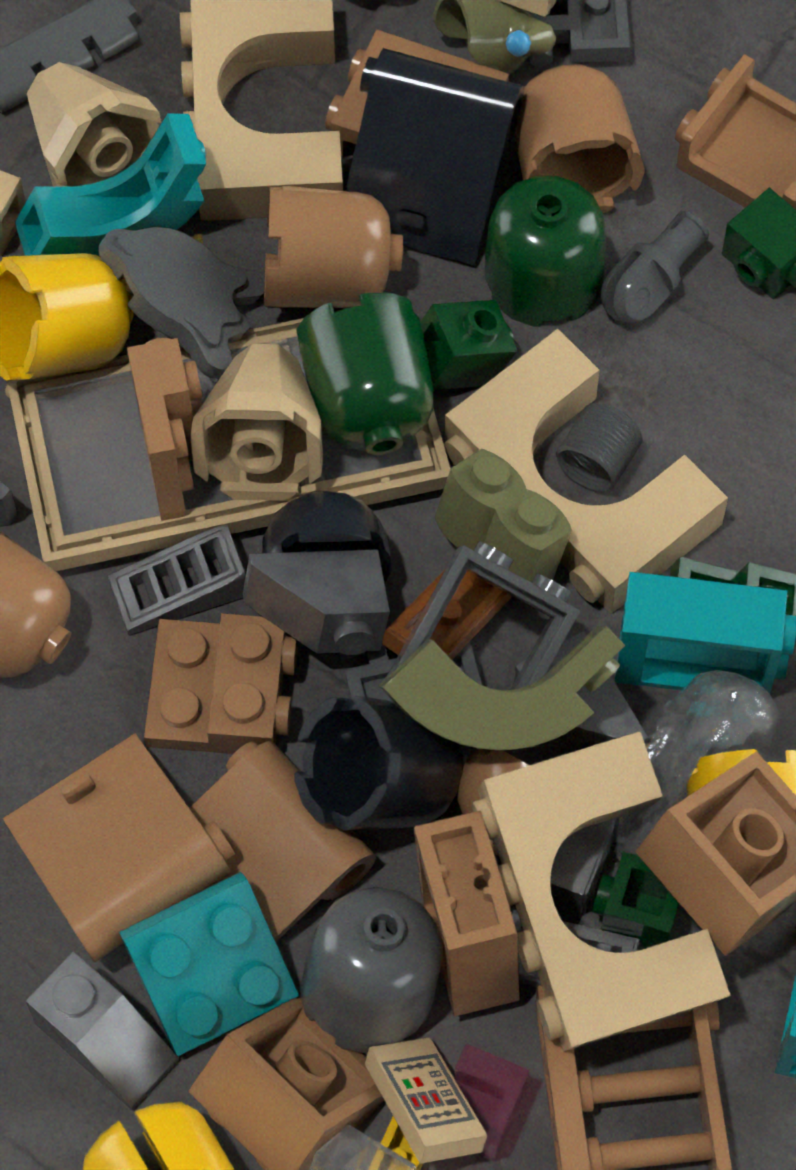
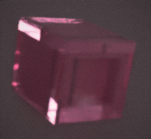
[455,1044,530,1162]

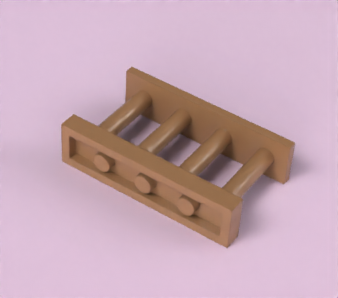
[535,986,732,1170]

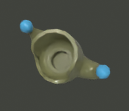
[433,0,556,74]

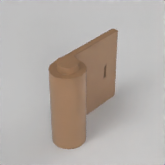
[3,733,235,962]
[189,741,376,942]

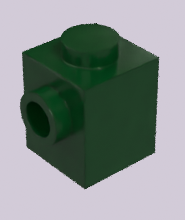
[722,187,796,300]
[421,300,517,390]
[592,851,680,949]

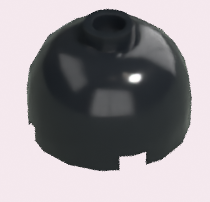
[262,491,392,584]

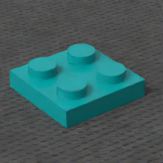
[119,872,299,1056]

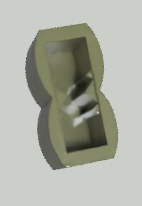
[435,449,572,582]

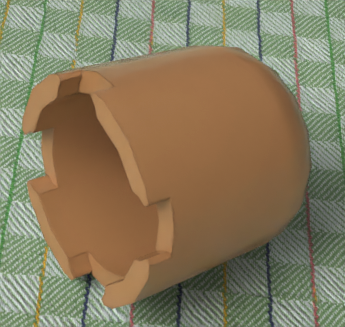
[514,64,645,213]
[264,185,403,309]
[0,531,72,677]

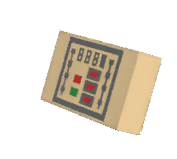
[365,1037,487,1164]

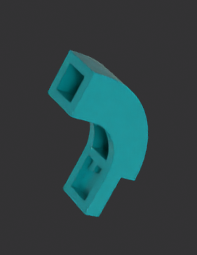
[15,113,206,257]

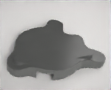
[99,227,265,378]

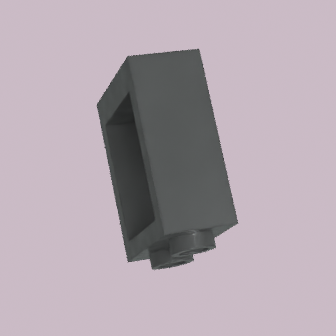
[386,541,581,751]

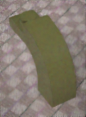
[378,626,625,750]

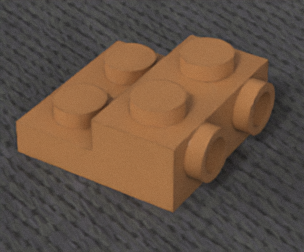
[127,338,202,521]
[144,613,298,754]

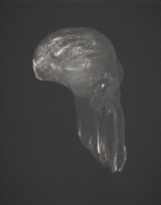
[613,670,781,860]

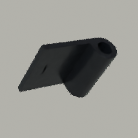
[346,48,524,265]

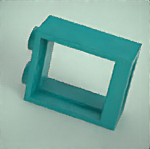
[615,572,796,701]

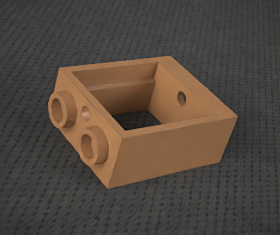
[414,811,519,1017]

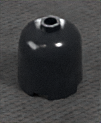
[294,696,463,830]

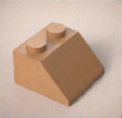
[635,751,796,956]
[188,995,385,1170]

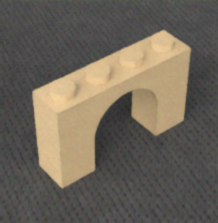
[180,0,343,221]
[444,329,728,614]
[472,731,731,1052]

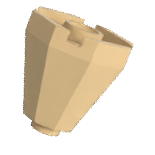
[27,62,162,187]
[191,344,323,501]

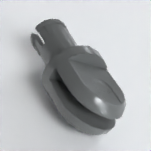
[601,210,709,323]

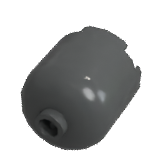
[300,887,443,1054]

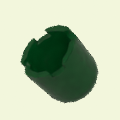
[485,176,605,327]
[296,293,433,455]

